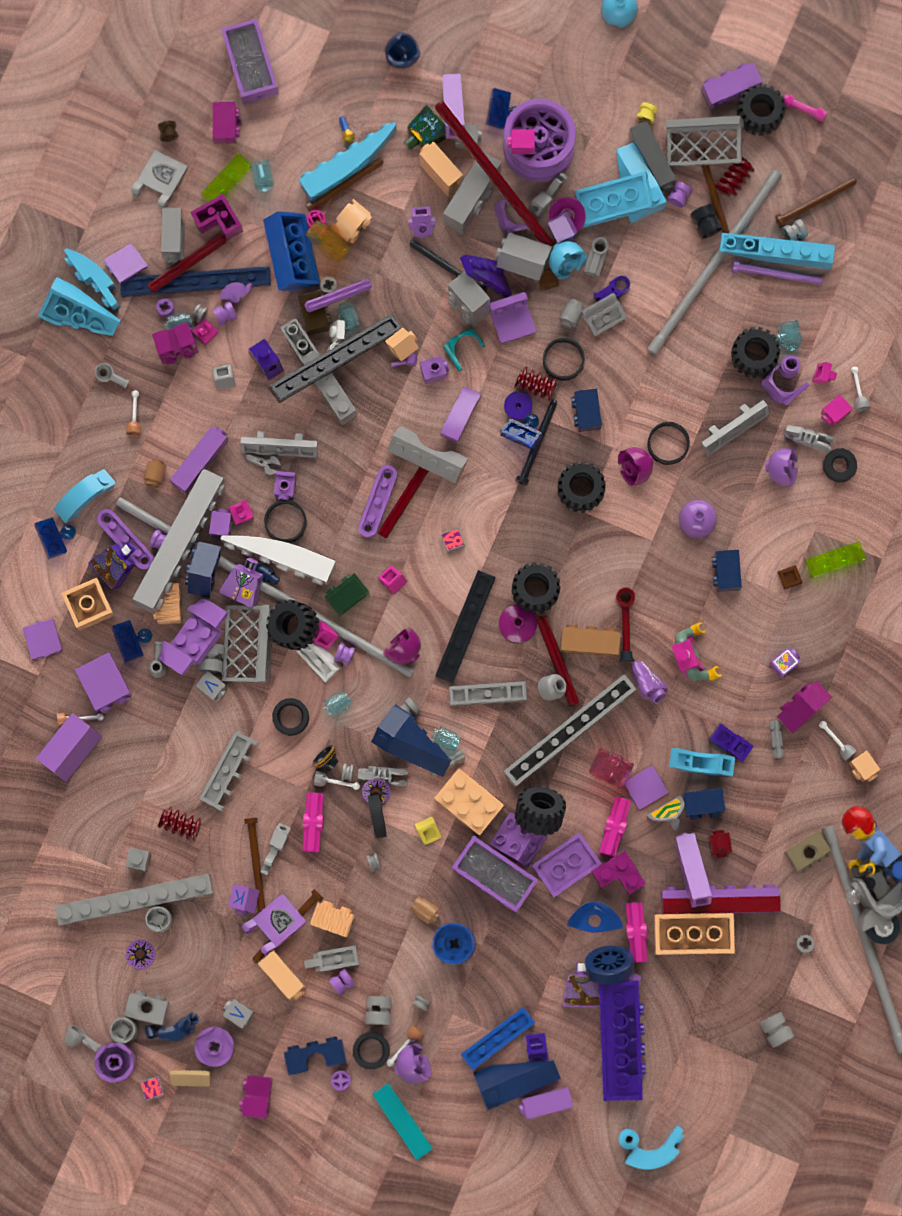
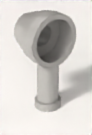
[94,363,129,388]
[148,641,168,678]
[64,1025,101,1053]

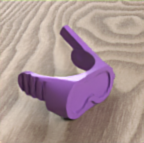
[495,199,528,235]
[761,365,810,405]

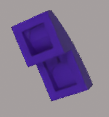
[709,723,754,762]
[525,1033,549,1062]

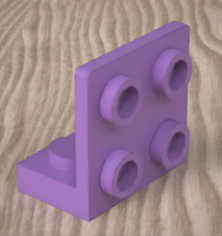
[490,292,536,344]
[490,812,548,868]

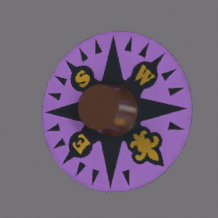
[362,779,391,805]
[126,940,155,969]

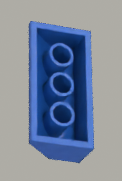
[263,212,320,291]

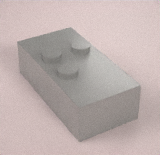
[443,152,501,235]

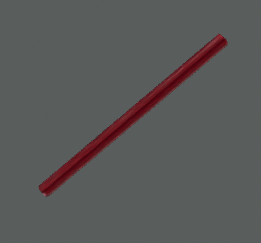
[435,101,556,253]

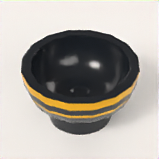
[312,745,339,771]

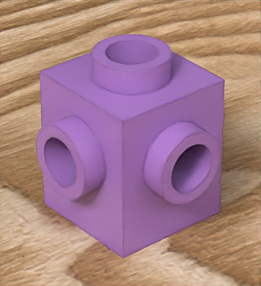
[409,206,436,238]

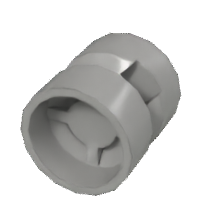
[197,644,225,674]
[145,906,173,933]
[365,996,392,1025]
[759,1011,795,1048]
[110,1018,138,1043]

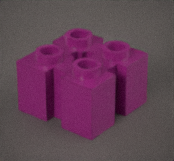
[152,322,198,365]

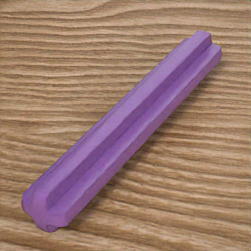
[305,279,372,312]

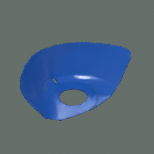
[567,901,623,932]

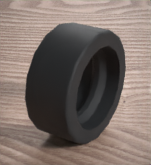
[272,698,309,736]
[353,1032,390,1070]

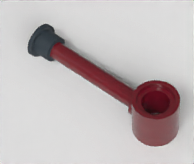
[615,587,635,662]

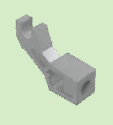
[528,172,567,217]
[260,823,291,875]

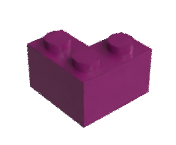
[213,102,242,144]
[190,194,243,241]
[777,680,832,734]
[591,851,646,895]
[239,1075,272,1118]

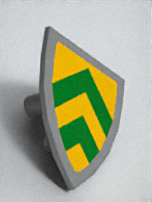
[647,796,685,830]

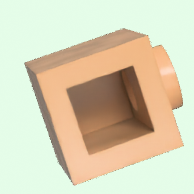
[385,328,419,362]
[849,751,881,782]

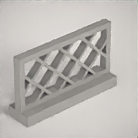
[666,116,743,167]
[222,605,274,684]

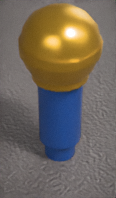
[339,116,355,143]

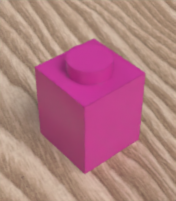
[508,129,535,154]
[821,395,853,427]

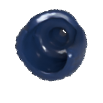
[385,32,421,69]

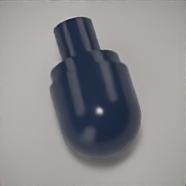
[255,564,280,584]

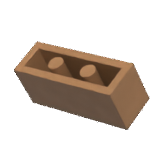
[560,625,620,657]

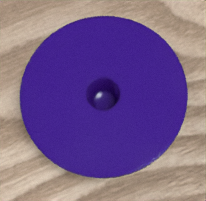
[504,392,532,420]

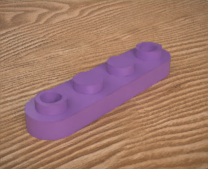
[359,465,397,538]
[97,509,154,571]

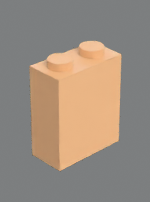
[419,142,463,198]
[258,951,306,1001]

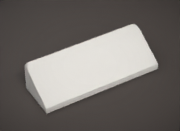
[296,642,342,683]

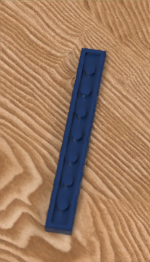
[120,266,271,297]

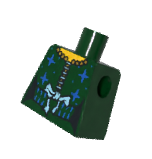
[404,105,446,151]

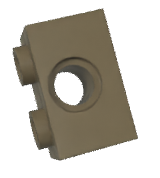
[784,831,832,873]

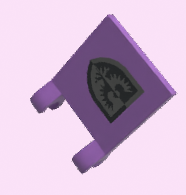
[242,894,307,956]

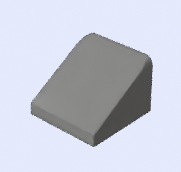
[212,364,235,390]

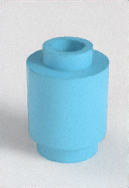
[618,1129,639,1149]

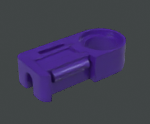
[594,276,630,302]

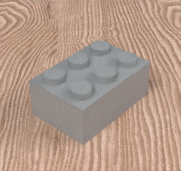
[447,271,490,327]

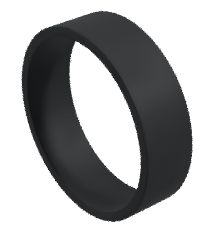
[543,338,585,381]
[647,422,690,465]
[264,500,307,543]
[367,795,387,839]

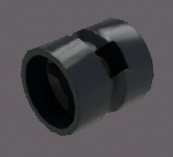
[690,204,723,239]

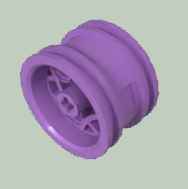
[504,99,576,182]

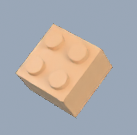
[61,578,115,631]

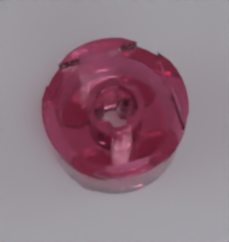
[588,748,635,789]

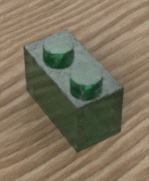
[324,573,369,617]

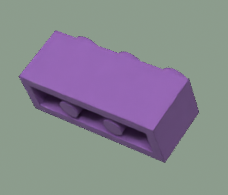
[701,62,763,110]

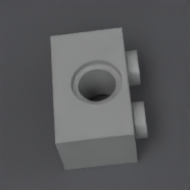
[124,990,170,1025]

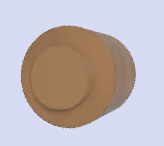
[143,459,167,488]
[410,896,440,924]

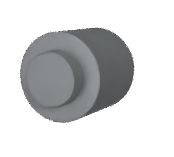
[559,299,584,329]

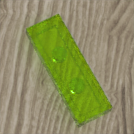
[201,153,253,202]
[805,541,866,578]

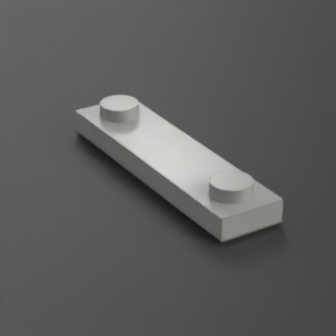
[449,681,527,707]

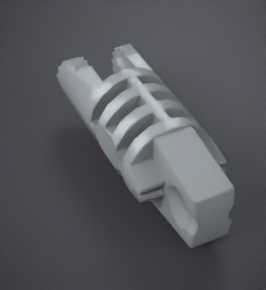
[784,425,834,453]
[358,766,408,786]

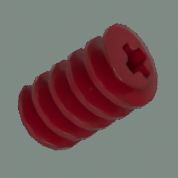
[715,157,755,197]
[514,366,556,401]
[158,806,201,842]

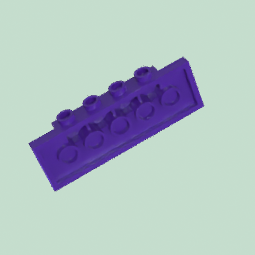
[599,980,646,1101]

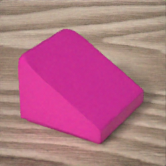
[378,565,407,594]
[312,621,338,650]

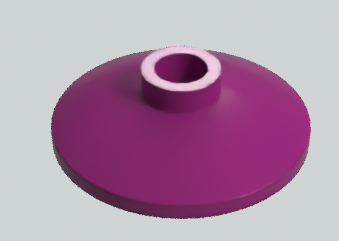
[549,197,586,232]
[499,605,537,643]

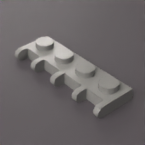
[199,731,260,812]

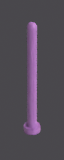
[732,260,823,285]

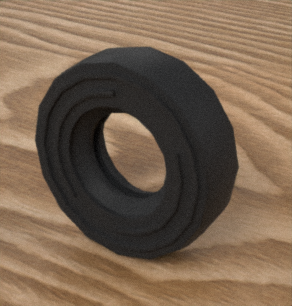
[823,448,857,482]

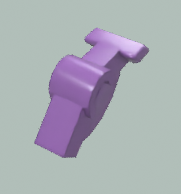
[220,283,252,303]

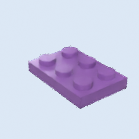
[532,832,602,897]

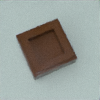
[538,268,559,291]
[777,565,803,590]

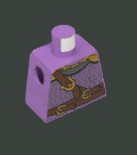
[563,963,600,1007]

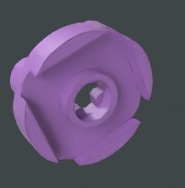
[195,1027,234,1067]

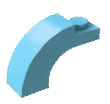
[54,469,116,524]
[669,748,735,776]
[624,1125,685,1169]

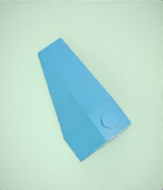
[616,142,666,223]
[38,277,120,336]

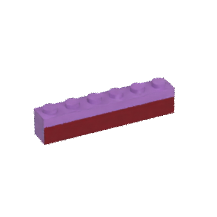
[661,884,781,915]

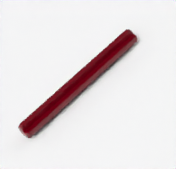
[148,234,227,293]
[378,466,429,539]
[536,616,580,706]

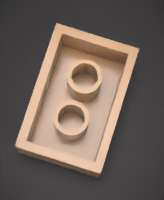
[434,769,504,837]

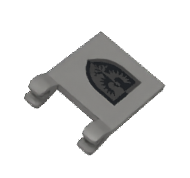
[131,150,188,209]

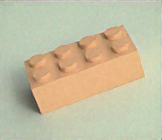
[653,913,735,955]

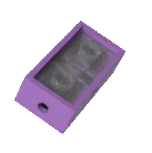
[221,19,279,105]
[452,836,538,913]

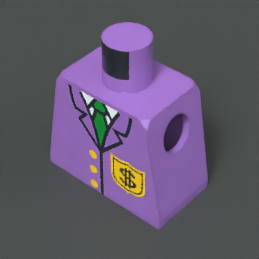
[219,558,263,608]

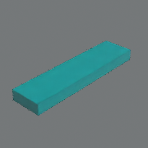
[372,1083,433,1160]

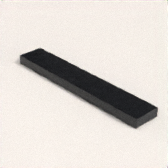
[435,570,496,683]

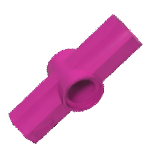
[303,793,324,853]
[599,797,632,857]
[625,902,648,963]

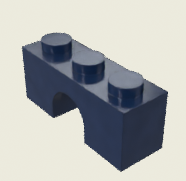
[283,1036,347,1076]

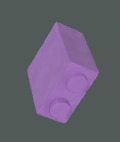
[75,652,132,713]
[519,1087,573,1119]

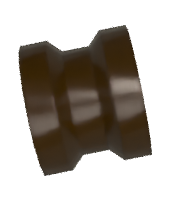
[157,121,179,142]

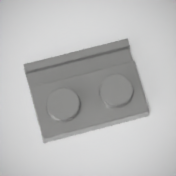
[581,293,627,336]

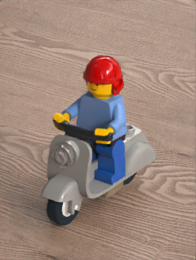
[842,806,902,945]

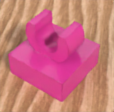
[192,318,219,346]
[812,362,837,384]
[229,500,254,526]

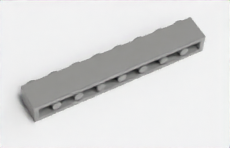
[133,469,226,614]
[503,675,636,788]
[55,874,214,926]

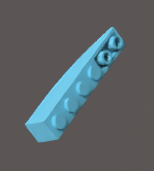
[299,122,397,203]
[720,233,835,270]

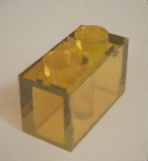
[305,220,351,263]

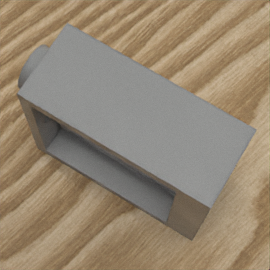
[161,208,185,265]

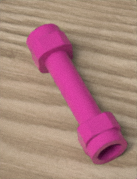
[784,94,827,122]

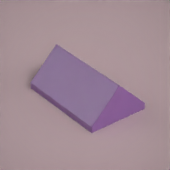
[36,713,103,782]

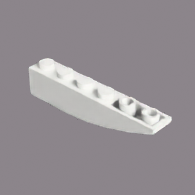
[221,536,336,586]

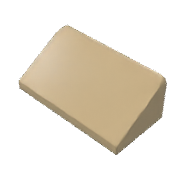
[170,1070,211,1087]

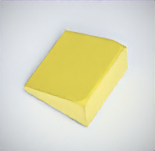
[415,817,442,846]

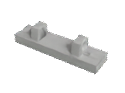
[701,400,770,457]
[240,431,318,458]

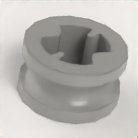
[320,277,337,295]
[191,304,208,323]
[342,764,354,782]
[367,853,381,872]
[796,935,814,953]
[412,995,431,1011]

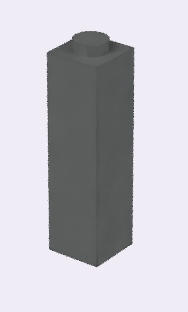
[629,121,676,192]

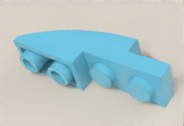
[64,248,120,311]

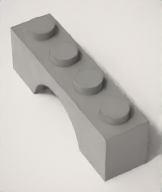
[387,426,468,483]

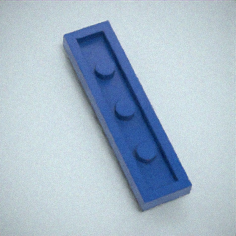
[461,1007,535,1070]

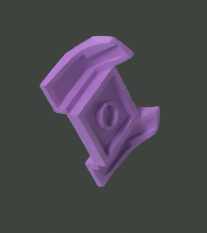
[159,599,228,676]

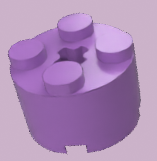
[95,1042,137,1082]

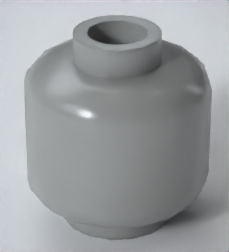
[538,674,566,701]

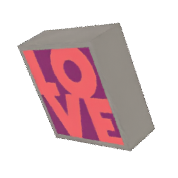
[441,528,465,553]
[139,1076,165,1101]

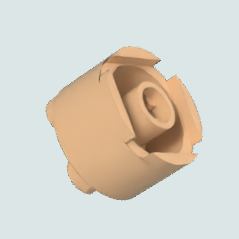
[330,199,372,244]

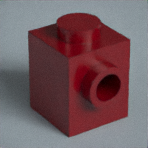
[708,830,732,859]

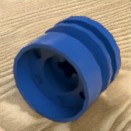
[433,923,476,964]

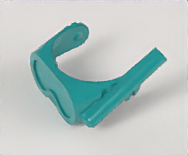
[443,327,485,372]

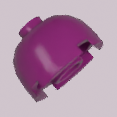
[618,447,654,486]
[383,627,421,665]

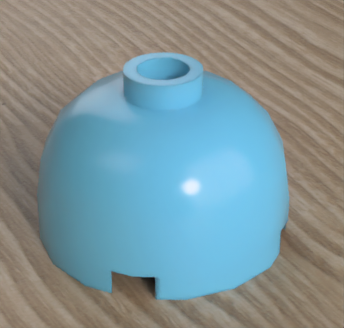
[601,0,638,28]
[548,241,587,279]

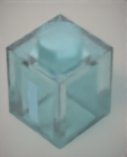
[250,159,274,191]

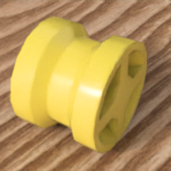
[636,103,658,125]

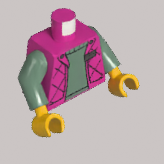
[672,622,722,681]

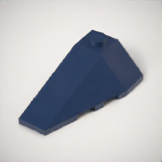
[371,704,452,777]
[474,1060,561,1110]

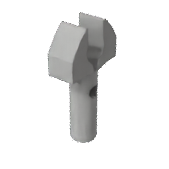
[246,454,281,476]

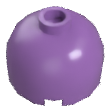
[765,448,798,486]
[679,500,717,539]
[395,1043,431,1084]

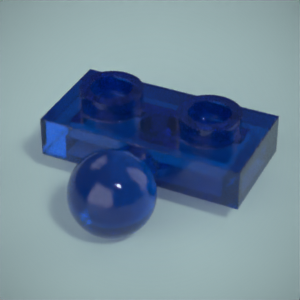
[486,88,517,130]
[500,414,543,450]
[34,517,76,560]
[111,620,153,663]

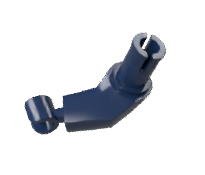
[145,1012,199,1042]

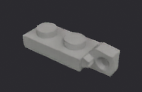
[304,945,359,972]

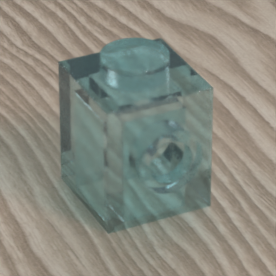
[776,320,803,351]

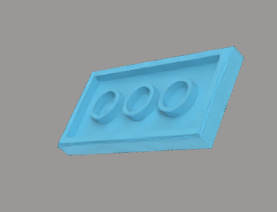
[575,172,654,228]

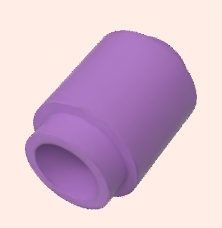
[779,356,800,378]

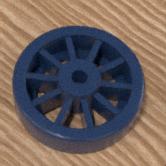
[584,945,634,984]

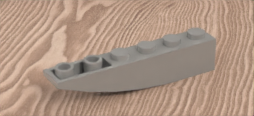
[280,318,357,426]

